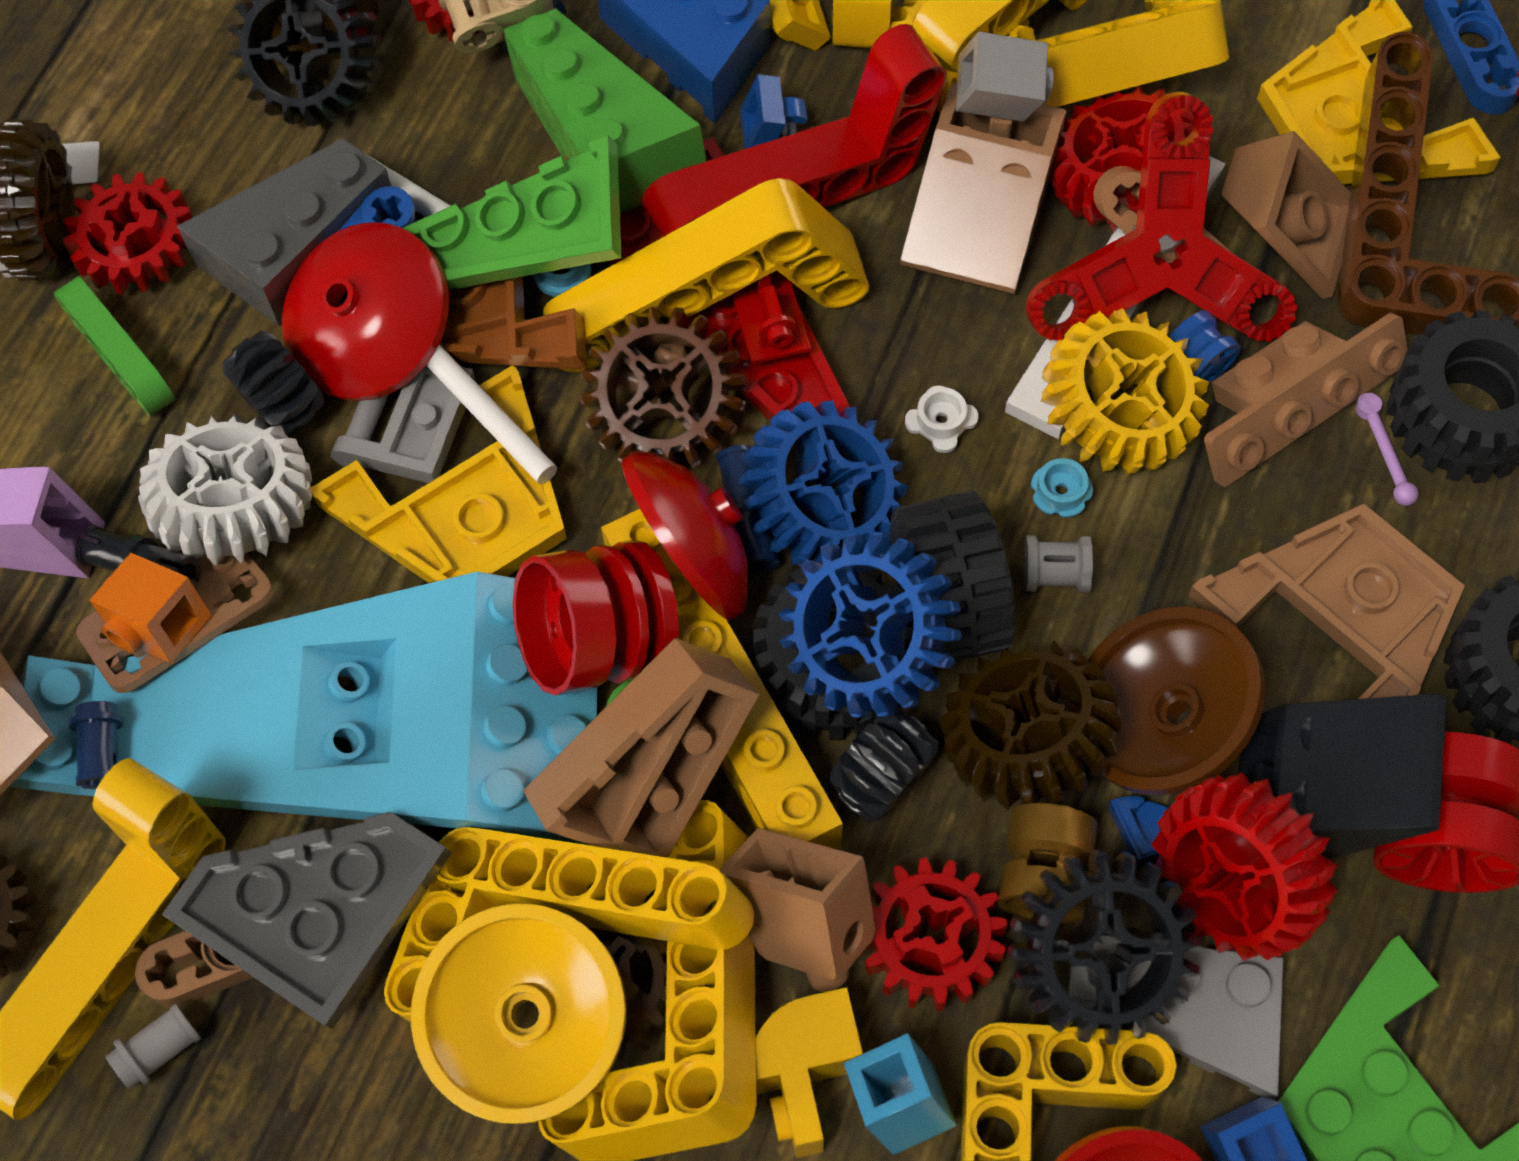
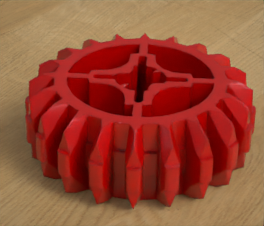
[1050,85,1194,231]
[1151,772,1339,961]

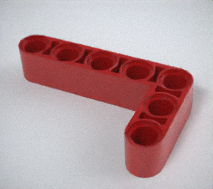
[642,24,947,237]

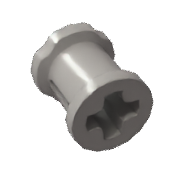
[1023,535,1093,593]

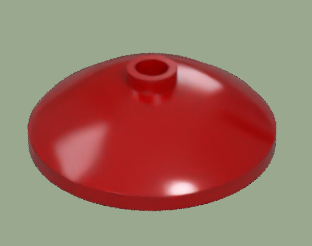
[282,222,449,401]
[621,451,748,621]

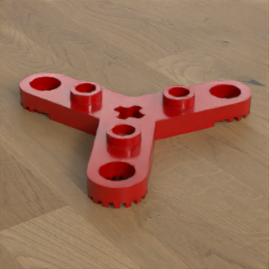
[1026,92,1297,342]

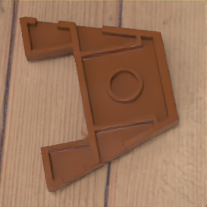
[439,156,586,369]

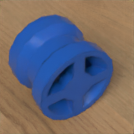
[1169,310,1241,383]

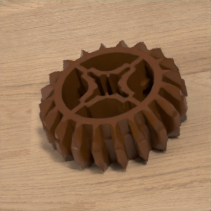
[580,306,747,468]

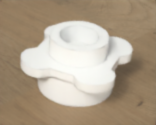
[905,386,978,453]

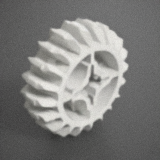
[138,413,312,566]

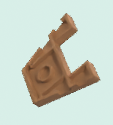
[1188,504,1465,699]

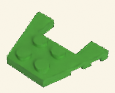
[1277,935,1519,1161]

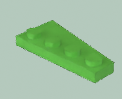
[403,134,622,290]

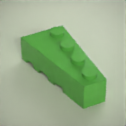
[503,9,706,214]

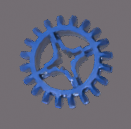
[738,400,909,566]
[778,532,963,717]

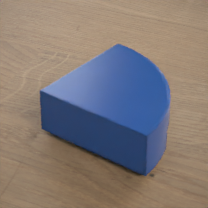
[1108,796,1169,867]

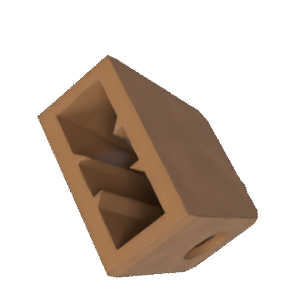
[719,828,875,992]

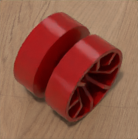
[1373,732,1519,893]

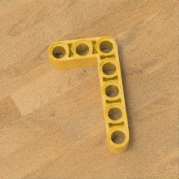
[543,178,870,372]
[0,758,226,1120]
[538,800,756,1161]
[384,827,754,1023]
[961,1022,1176,1161]

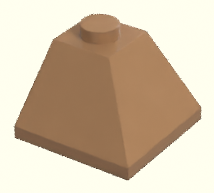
[1221,131,1351,299]

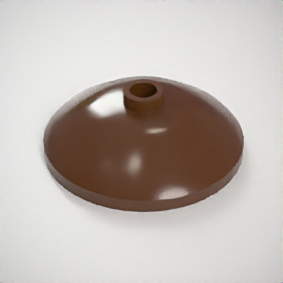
[1071,606,1265,795]

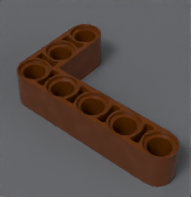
[1337,32,1519,335]

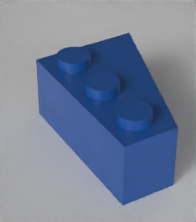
[598,0,771,124]

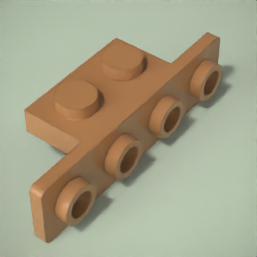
[1204,312,1408,487]

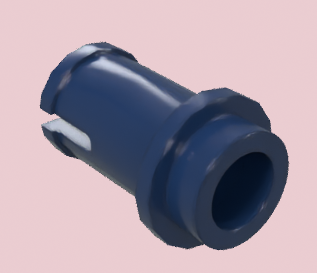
[69,701,123,789]

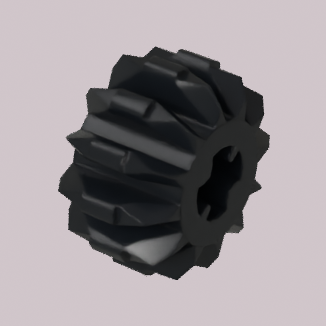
[222,330,324,435]
[828,707,938,823]

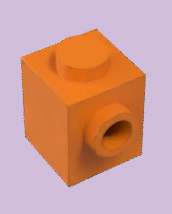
[89,553,212,664]

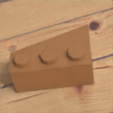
[523,638,760,858]

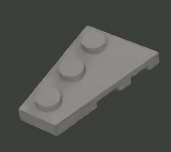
[1069,935,1283,1101]

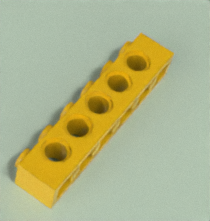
[601,509,843,850]

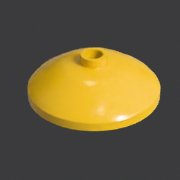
[411,904,626,1124]

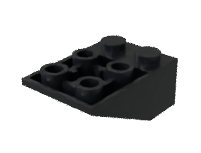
[1237,694,1446,859]

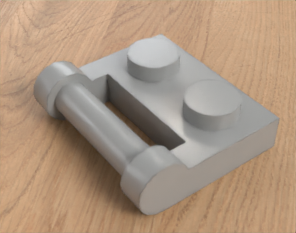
[331,366,476,483]

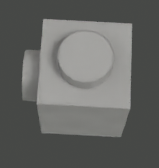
[956,32,1054,122]

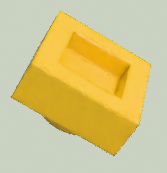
[770,0,831,51]

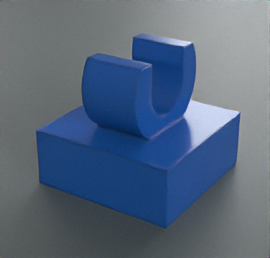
[740,74,807,149]

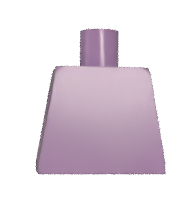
[0,467,106,578]

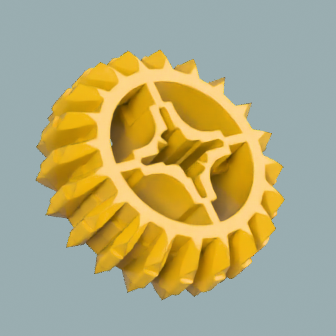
[1041,307,1209,476]

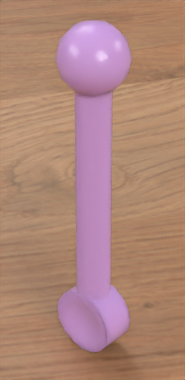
[1355,393,1419,506]

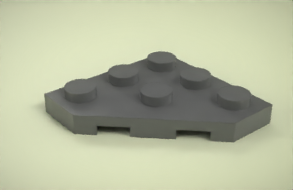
[162,812,452,1029]

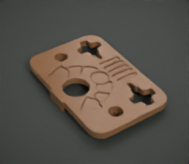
[76,552,274,693]

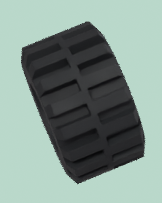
[1387,310,1519,483]
[889,490,1016,667]
[753,562,914,741]
[1444,575,1519,744]

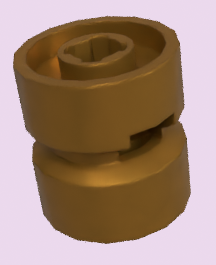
[998,803,1098,923]

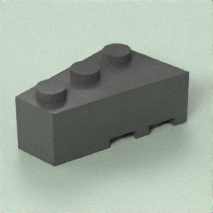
[177,138,392,327]

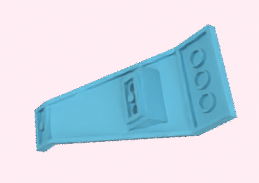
[9,572,597,844]

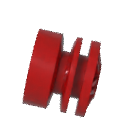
[512,540,679,696]

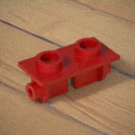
[731,270,811,364]

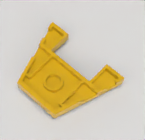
[1257,0,1500,184]
[311,366,567,583]

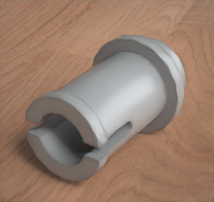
[105,1003,201,1090]

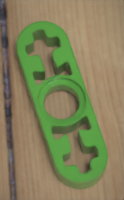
[53,276,176,417]

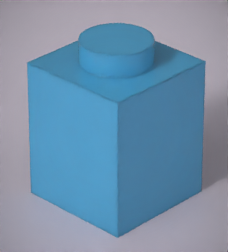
[844,1033,957,1155]

